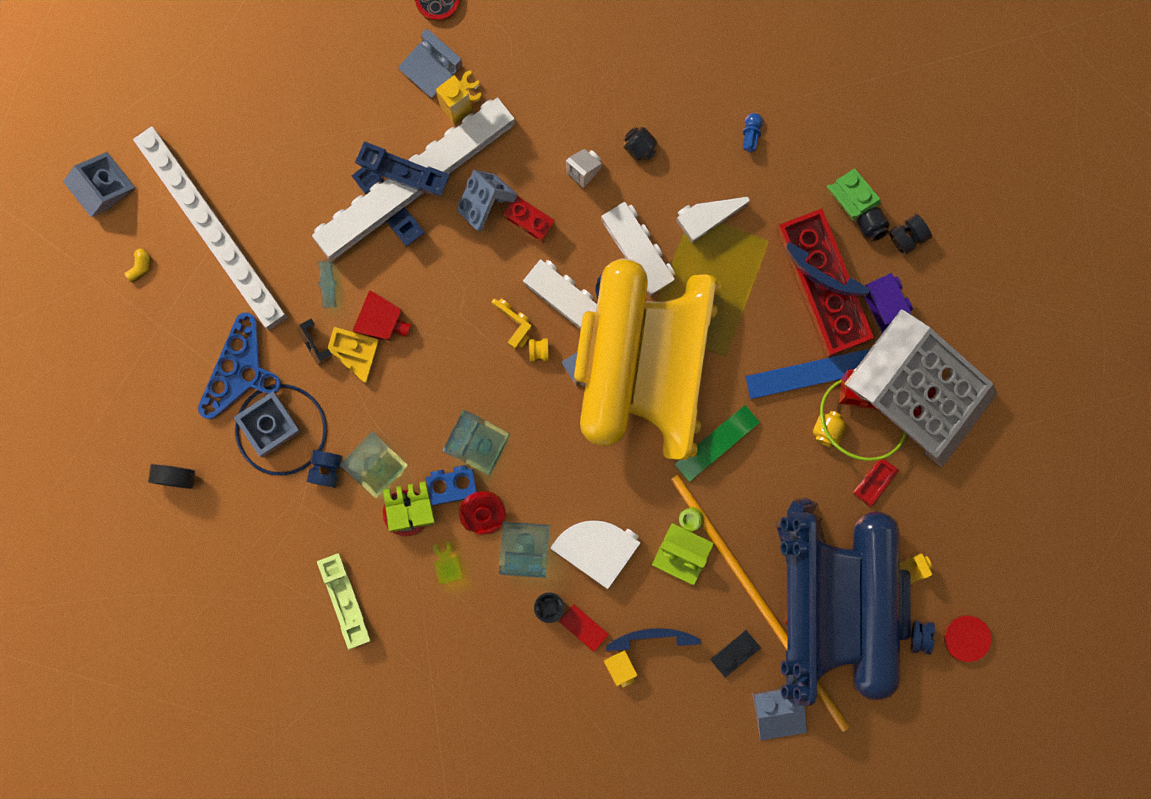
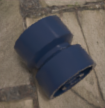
[306,450,343,488]

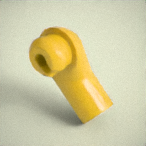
[124,248,150,283]

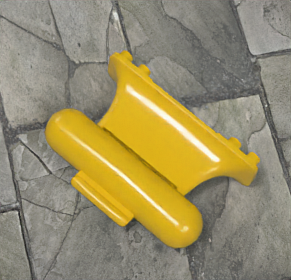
[574,259,721,460]

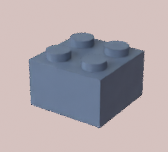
[234,391,302,458]

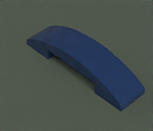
[355,141,450,197]
[351,167,425,247]
[785,242,871,297]
[606,628,701,651]

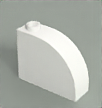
[550,521,640,589]

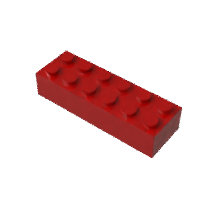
[777,208,874,357]

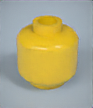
[813,411,847,447]

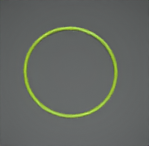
[820,380,907,461]

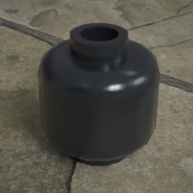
[623,126,657,161]
[855,207,890,241]

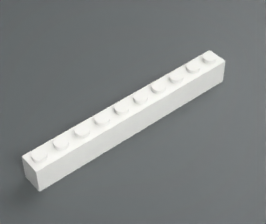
[312,97,515,262]
[133,126,288,330]

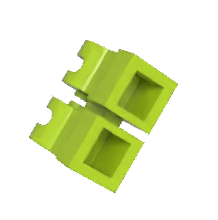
[383,481,436,533]

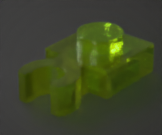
[433,541,462,585]

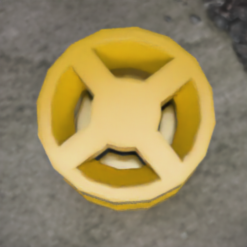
[529,338,549,362]

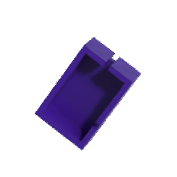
[863,273,913,334]

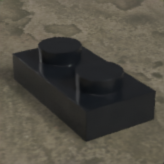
[710,630,761,678]

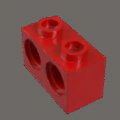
[503,196,555,243]

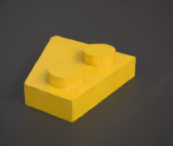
[328,327,379,383]

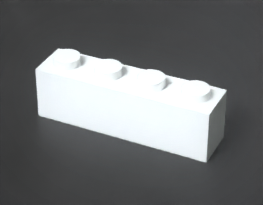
[601,202,676,297]
[523,259,597,329]

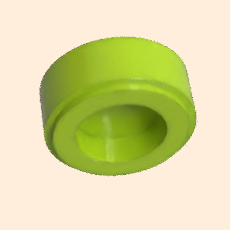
[679,507,704,532]

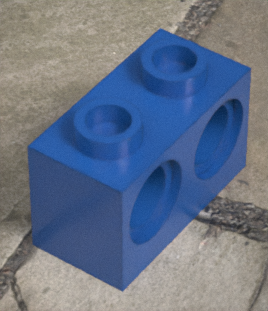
[426,465,477,506]

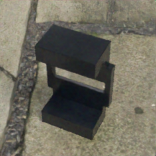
[298,318,332,365]

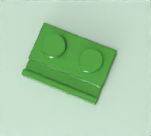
[827,168,881,222]

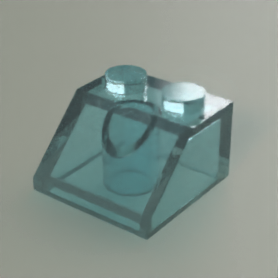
[442,410,510,476]
[340,431,408,498]
[499,522,550,578]

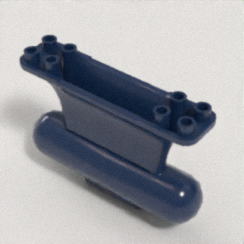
[780,511,911,706]

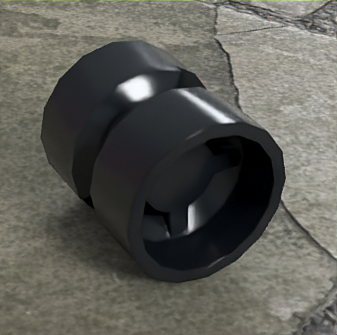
[888,213,932,256]
[534,592,564,623]

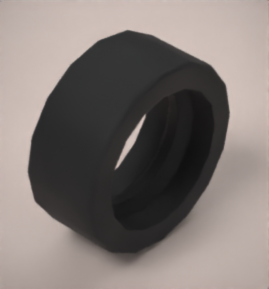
[148,464,195,489]

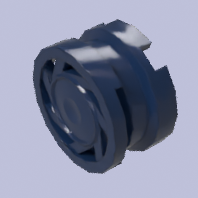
[911,620,935,655]

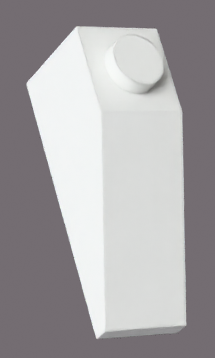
[566,149,602,188]
[676,197,750,243]

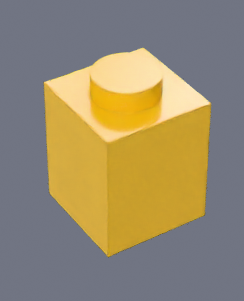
[603,650,638,688]

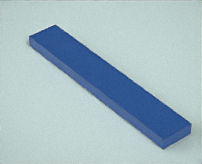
[745,349,871,399]

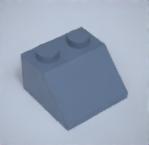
[63,152,135,217]
[752,689,807,740]

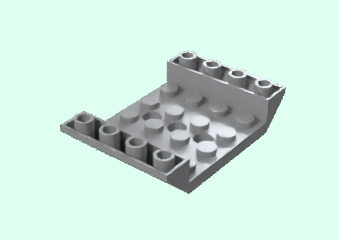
[845,309,997,467]

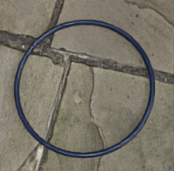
[235,384,327,476]

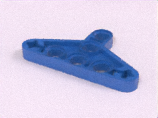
[198,312,282,420]

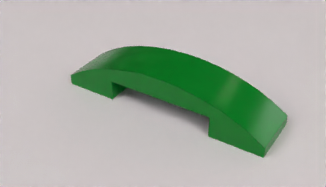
[674,405,760,482]

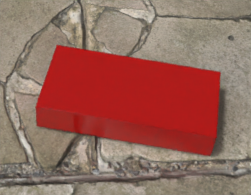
[852,459,899,507]
[558,604,609,652]

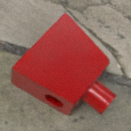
[352,290,412,342]

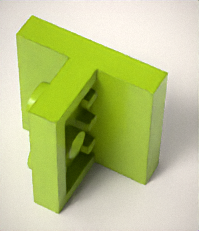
[652,523,714,586]

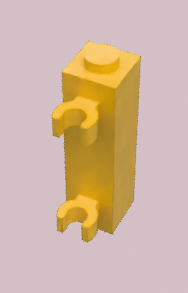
[435,70,482,125]

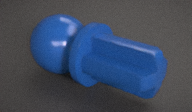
[743,113,763,153]

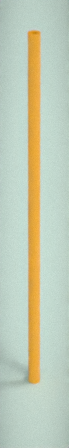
[670,475,850,732]

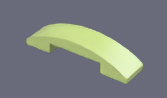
[317,553,371,650]

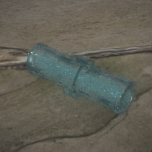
[318,260,337,308]

